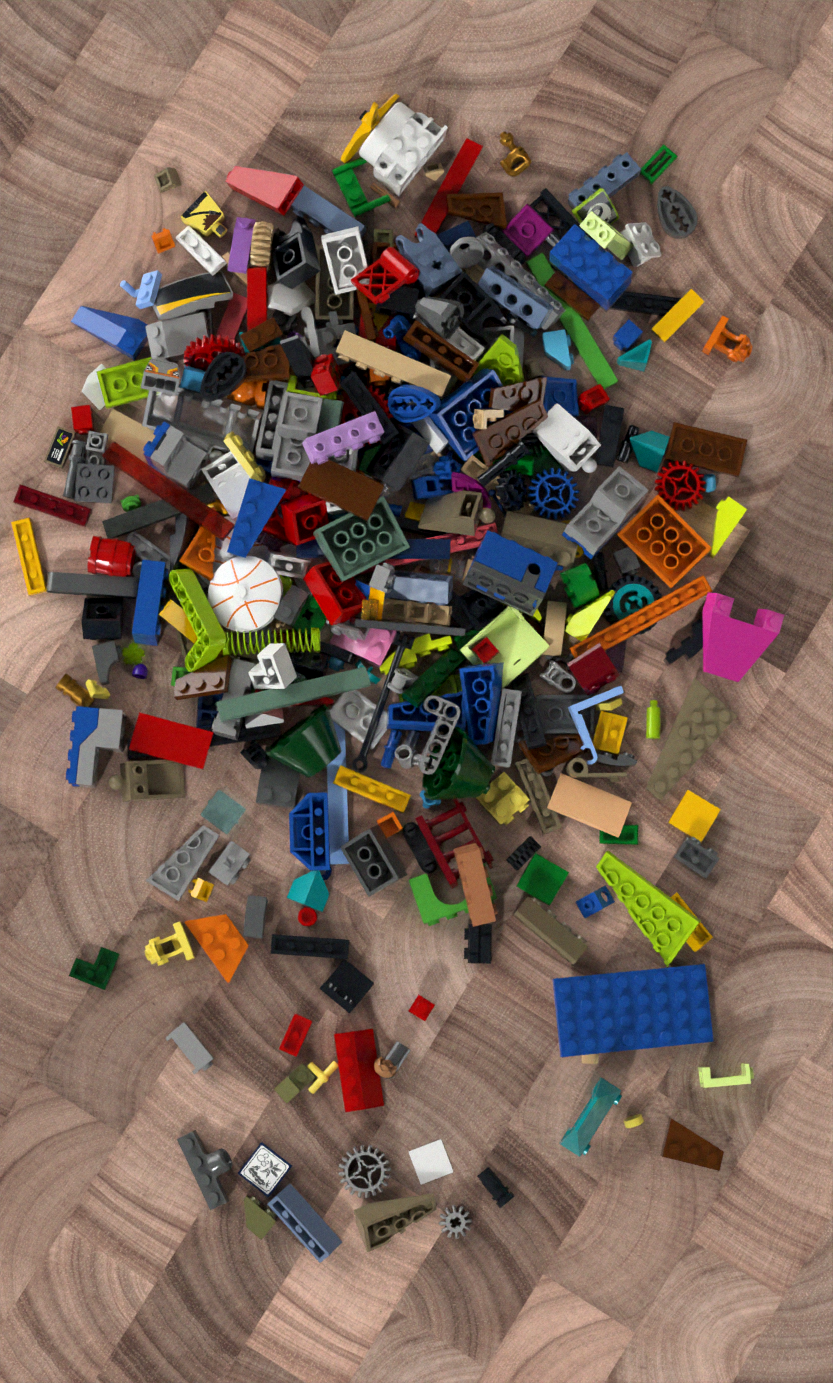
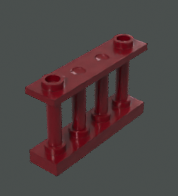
[415,799,494,889]

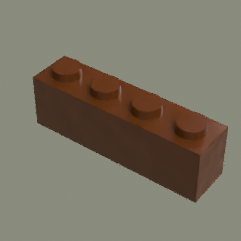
[402,320,479,383]

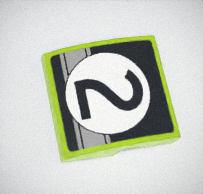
[572,188,619,227]

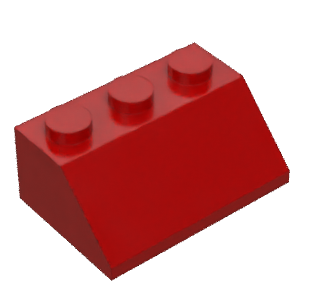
[303,562,370,626]

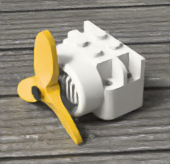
[341,93,448,197]

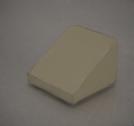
[154,167,181,193]

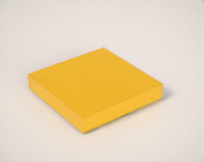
[668,790,721,842]

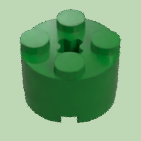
[560,563,600,608]
[293,596,327,637]

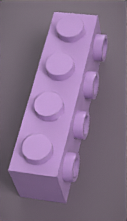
[302,411,384,465]

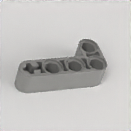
[418,695,460,775]

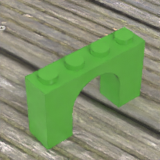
[409,863,497,926]

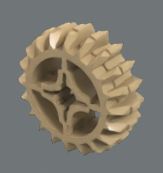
[250,221,274,272]

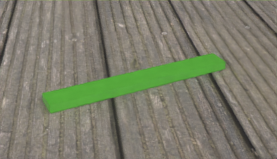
[526,253,618,390]

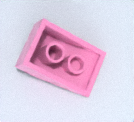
[330,628,396,668]

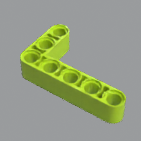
[169,568,226,672]

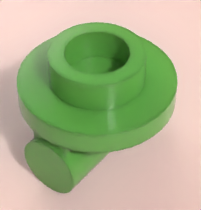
[120,495,141,512]

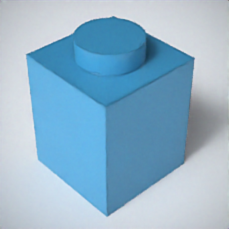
[180,365,206,392]

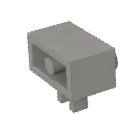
[209,841,251,886]

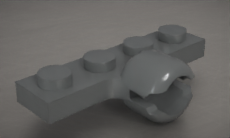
[177,1130,232,1210]

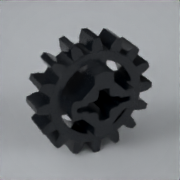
[496,470,528,511]

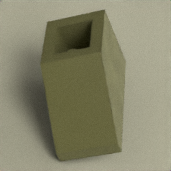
[244,1195,277,1240]

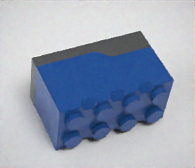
[549,224,633,313]

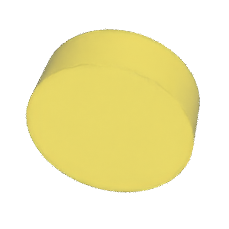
[623,1114,644,1128]

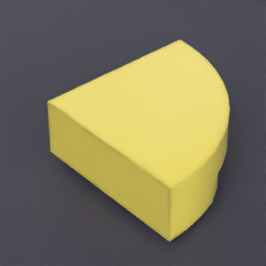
[85,679,110,699]
[595,697,622,711]

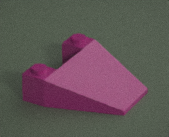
[703,592,784,682]

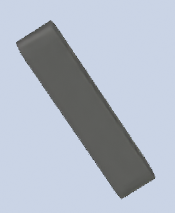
[46,572,140,599]

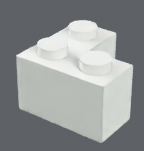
[248,643,297,689]

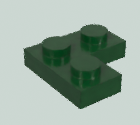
[69,947,120,990]

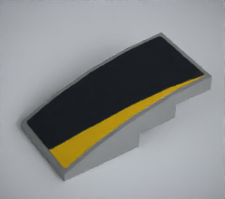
[153,270,233,320]

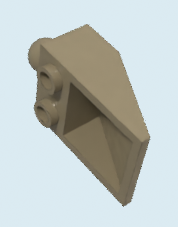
[418,490,495,536]
[108,760,185,802]

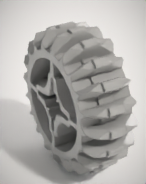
[338,1145,391,1198]

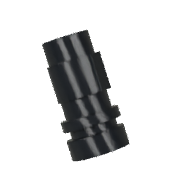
[477,1167,515,1208]

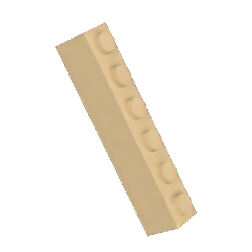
[336,330,451,399]

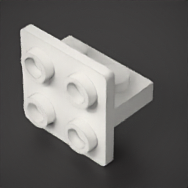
[620,222,662,267]

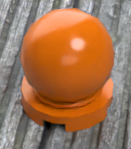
[227,381,270,410]

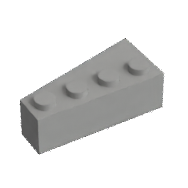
[212,658,256,740]

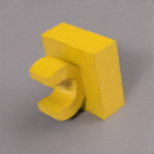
[188,878,214,902]

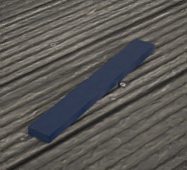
[296,539,451,559]

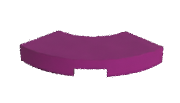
[451,472,492,508]

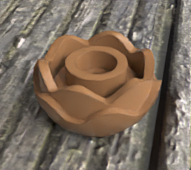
[374,1056,397,1078]

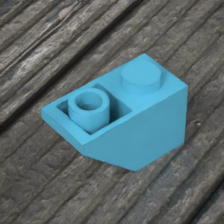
[542,329,574,371]

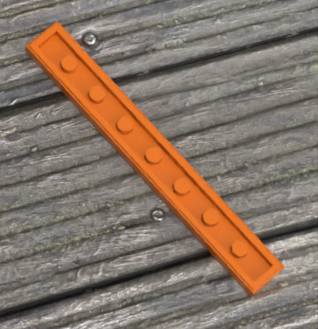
[569,575,713,658]

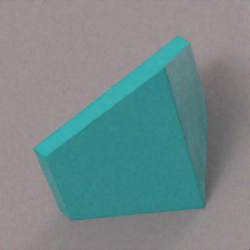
[617,339,652,372]
[629,431,670,472]
[287,870,330,912]

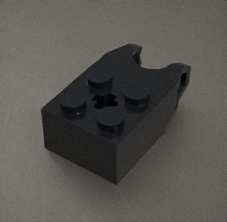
[271,215,320,289]
[439,272,507,345]

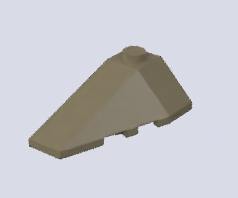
[354,1193,436,1252]

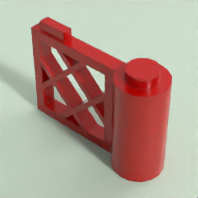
[351,247,419,304]

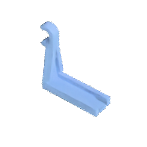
[568,686,624,765]

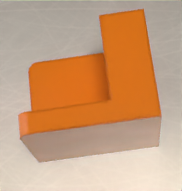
[376,812,403,838]

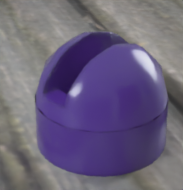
[132,664,148,679]

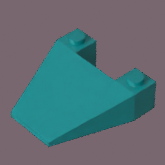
[559,1077,622,1157]

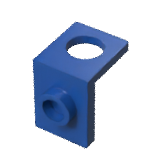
[576,885,615,918]

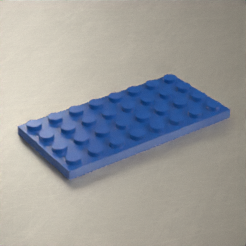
[552,964,714,1057]

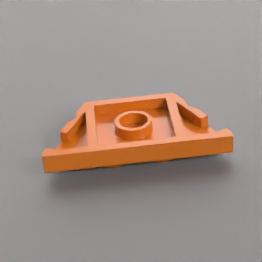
[184,914,249,983]

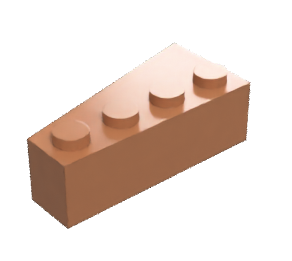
[453,843,498,927]

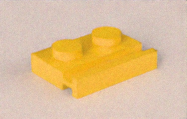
[592,711,628,755]

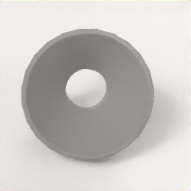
[450,237,484,268]

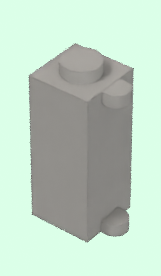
[165,1022,215,1075]

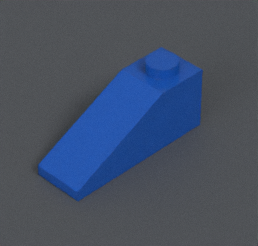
[411,476,455,500]

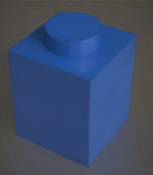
[613,319,643,352]

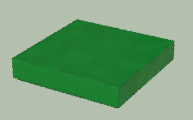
[516,853,569,906]

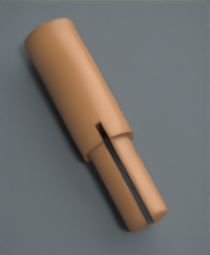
[370,183,400,208]

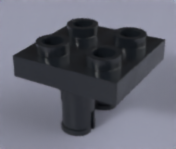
[457,589,506,632]

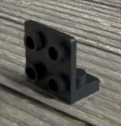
[319,960,374,1014]

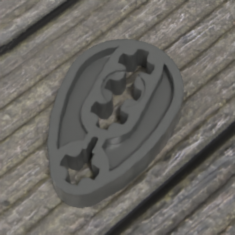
[657,186,698,239]

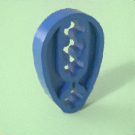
[388,385,441,423]

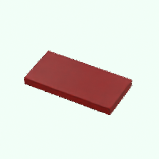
[129,712,214,770]

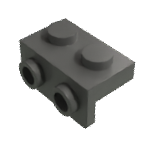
[673,837,720,879]

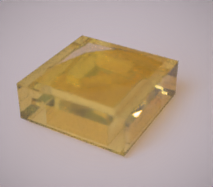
[361,599,379,620]

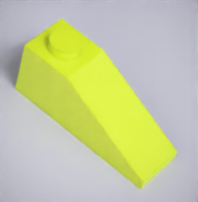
[710,496,747,558]
[564,590,615,641]

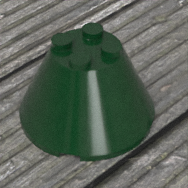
[422,727,495,800]

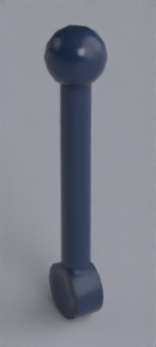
[488,489,507,518]

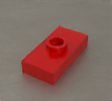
[279,1014,313,1057]

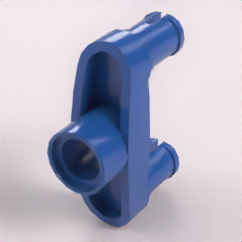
[383,315,422,362]

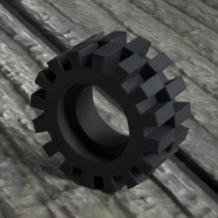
[506,836,541,871]

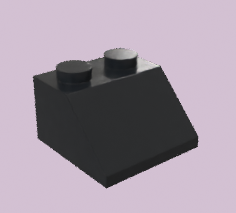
[81,598,123,640]

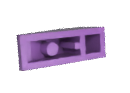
[228,217,256,274]

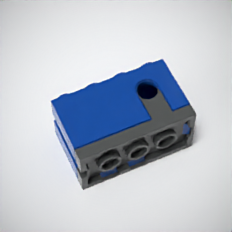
[463,531,558,616]

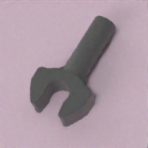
[545,653,574,671]

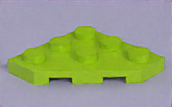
[473,334,524,386]

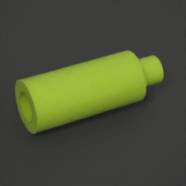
[646,700,661,739]

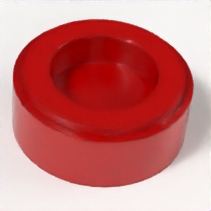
[298,907,317,927]

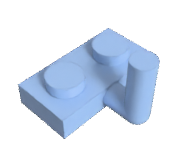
[120,270,162,309]

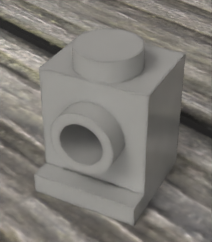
[369,562,395,593]

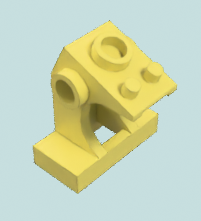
[145,921,195,966]

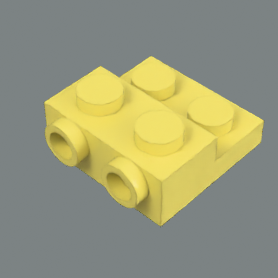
[476,772,530,826]

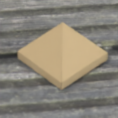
[423,163,444,181]

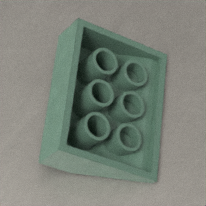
[313,496,410,582]

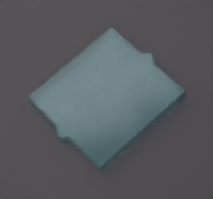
[200,790,246,835]

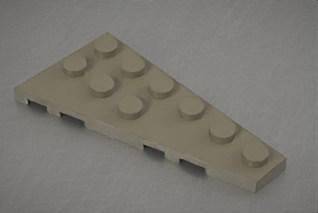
[646,677,737,801]

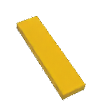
[11,517,47,596]
[159,600,223,661]
[333,765,411,813]

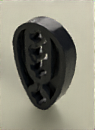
[200,352,248,402]

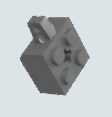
[316,311,356,365]

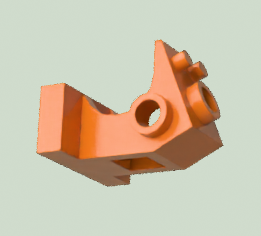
[702,315,753,363]

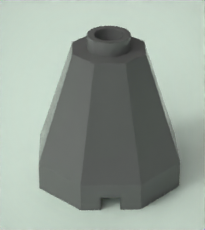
[415,296,464,340]

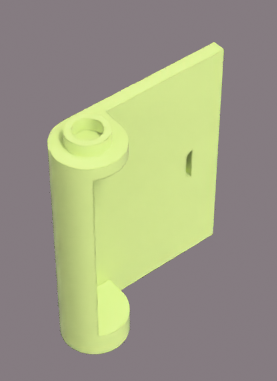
[460,606,550,691]

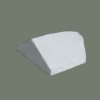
[245,708,284,728]

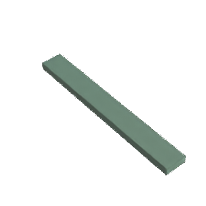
[216,666,371,722]

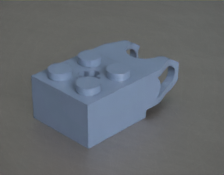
[395,223,462,297]

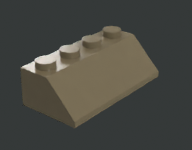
[501,511,578,568]
[513,897,588,965]

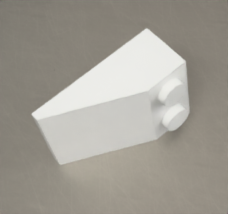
[321,227,370,295]

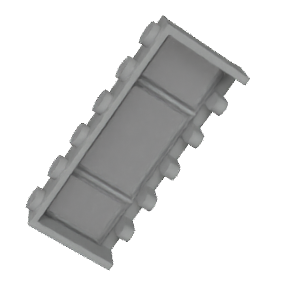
[142,384,264,454]

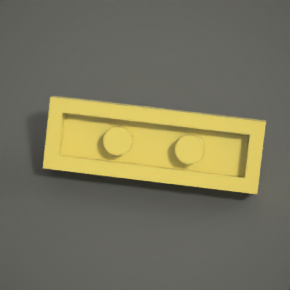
[223,431,266,482]

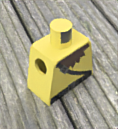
[181,191,228,238]

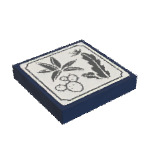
[238,1142,292,1197]

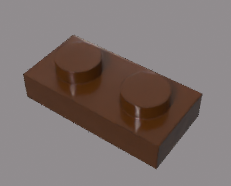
[240,317,283,352]

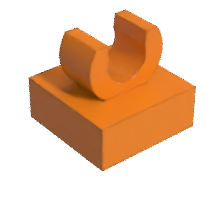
[151,228,175,254]

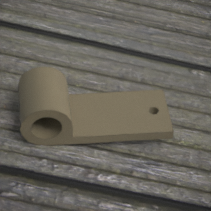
[566,758,626,782]

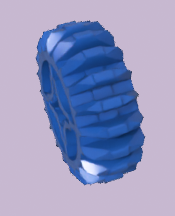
[528,468,579,520]

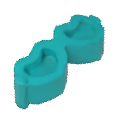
[355,659,382,684]

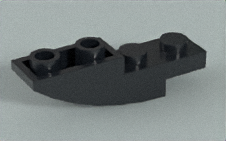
[663,619,703,666]

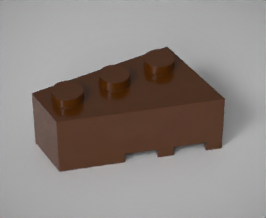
[660,1117,724,1171]

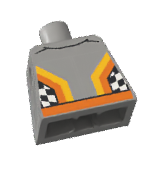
[141,358,180,396]

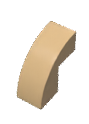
[542,601,567,657]

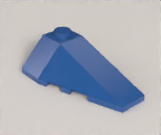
[71,306,148,361]

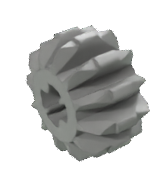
[439,1205,472,1239]

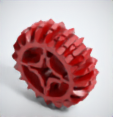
[654,460,706,512]

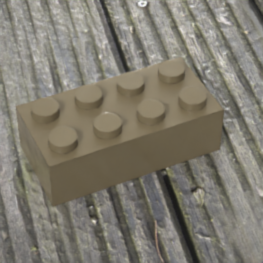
[315,245,354,325]

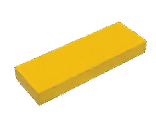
[651,289,705,343]

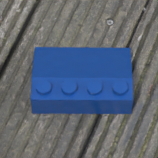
[429,368,514,461]

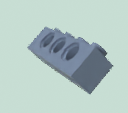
[478,266,555,329]

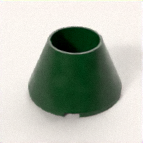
[266,704,341,778]

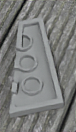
[146,825,220,901]

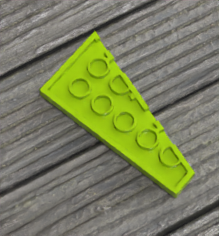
[596,851,701,967]

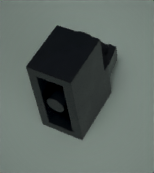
[375,282,419,321]

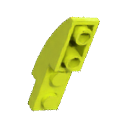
[379,634,452,675]

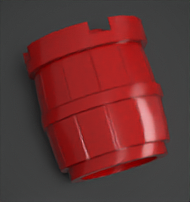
[87,536,136,577]

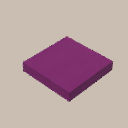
[502,204,554,257]

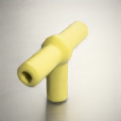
[307,1061,339,1094]

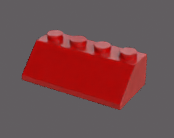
[334,1028,384,1112]

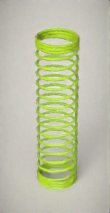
[222,627,320,656]

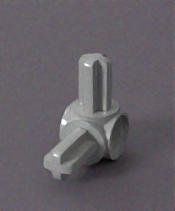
[395,730,432,769]

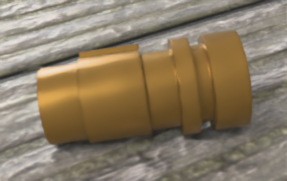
[55,673,96,707]

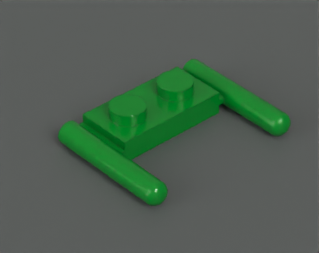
[332,157,391,217]

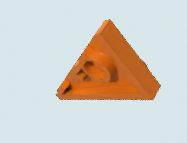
[179,507,217,581]

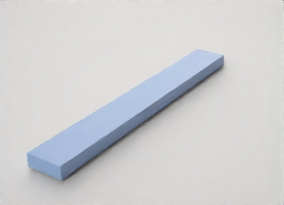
[327,722,349,865]

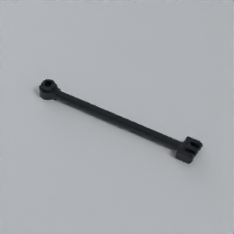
[352,631,415,772]

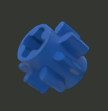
[434,456,458,480]

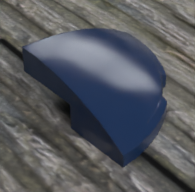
[196,693,224,728]

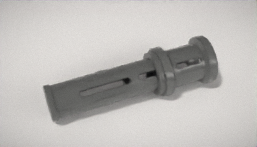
[63,440,87,499]

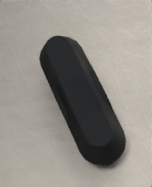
[482,223,526,265]
[403,822,438,874]

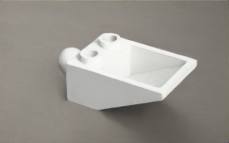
[533,403,601,473]
[201,450,251,521]

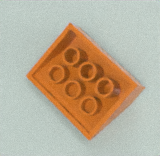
[617,494,712,588]

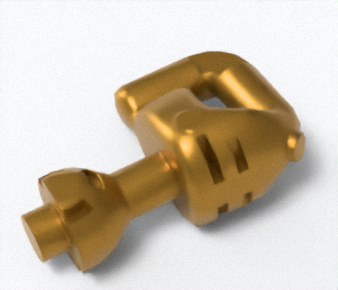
[499,131,532,177]

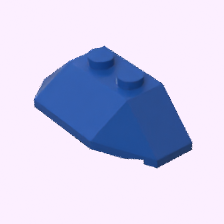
[289,792,330,871]

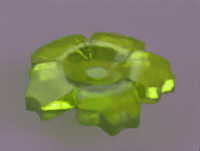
[122,642,145,665]

